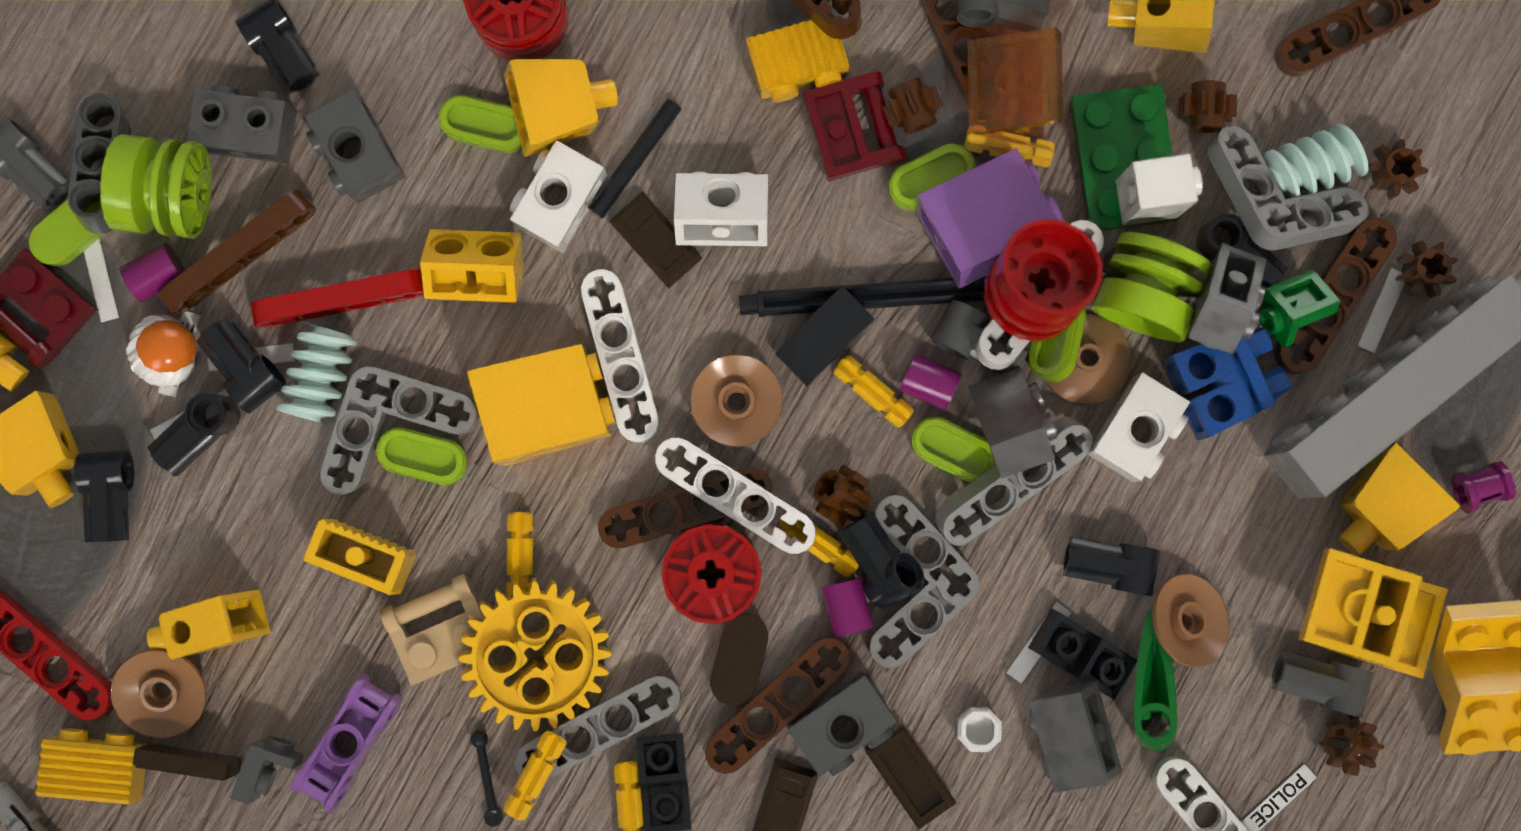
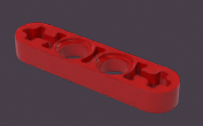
[250,269,424,328]
[0,590,114,721]

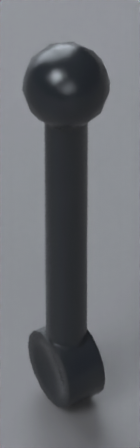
[470,730,504,827]

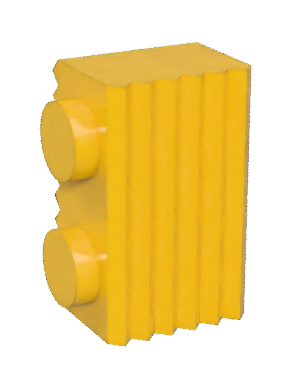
[746,14,850,103]
[304,519,417,595]
[35,728,148,805]

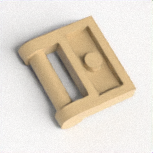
[379,573,499,686]

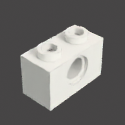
[510,140,608,254]
[1115,154,1202,226]
[674,171,768,246]
[1088,372,1190,482]

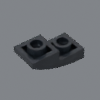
[775,286,875,387]
[1028,608,1138,700]
[636,733,692,831]

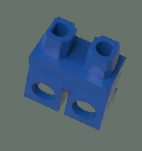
[1161,327,1292,441]

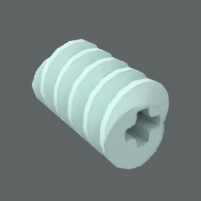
[1262,124,1369,199]
[275,323,358,424]

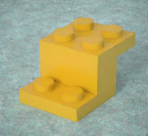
[1298,548,1448,679]
[1430,600,1521,755]

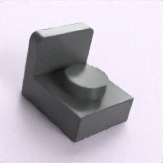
[230,736,304,805]

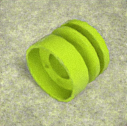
[100,134,212,239]
[1091,232,1213,343]

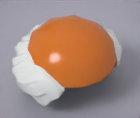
[126,314,197,387]

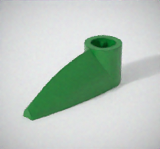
[1134,612,1177,752]

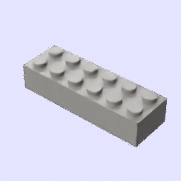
[1264,274,1521,499]

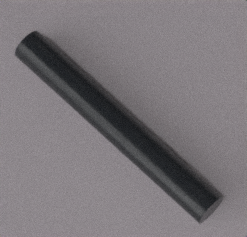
[588,98,682,219]

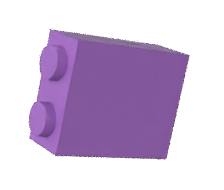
[916,148,1063,289]

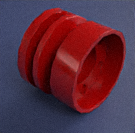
[463,0,569,61]
[984,219,1102,342]
[661,524,762,624]

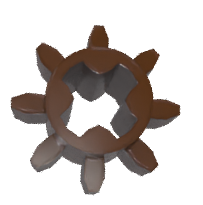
[883,78,943,135]
[1179,80,1237,133]
[1368,139,1428,200]
[1395,240,1458,298]
[814,465,871,526]
[1319,714,1384,776]

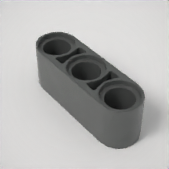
[68,93,131,234]

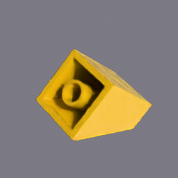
[467,344,616,466]

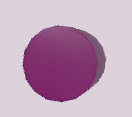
[119,243,185,302]
[899,353,962,411]
[821,577,874,637]

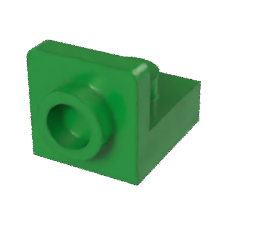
[1259,269,1341,348]

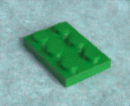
[1069,84,1182,231]

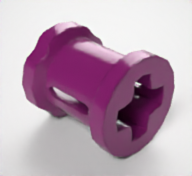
[1451,461,1516,514]

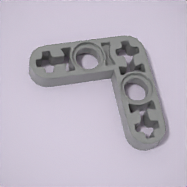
[1207,126,1369,250]
[320,366,480,496]
[869,495,980,668]

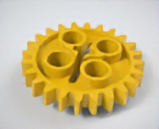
[458,578,611,732]

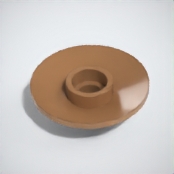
[1045,314,1132,405]
[690,355,783,447]
[1152,574,1229,667]
[111,649,207,738]

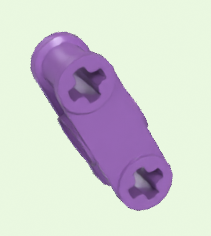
[290,673,404,814]

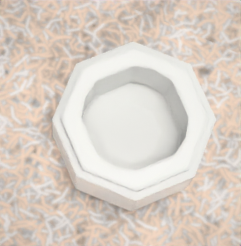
[956,707,1002,752]

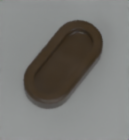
[710,614,768,706]

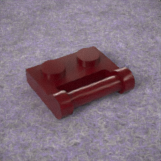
[803,71,907,182]
[0,248,98,370]

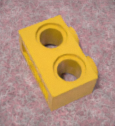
[420,229,524,303]

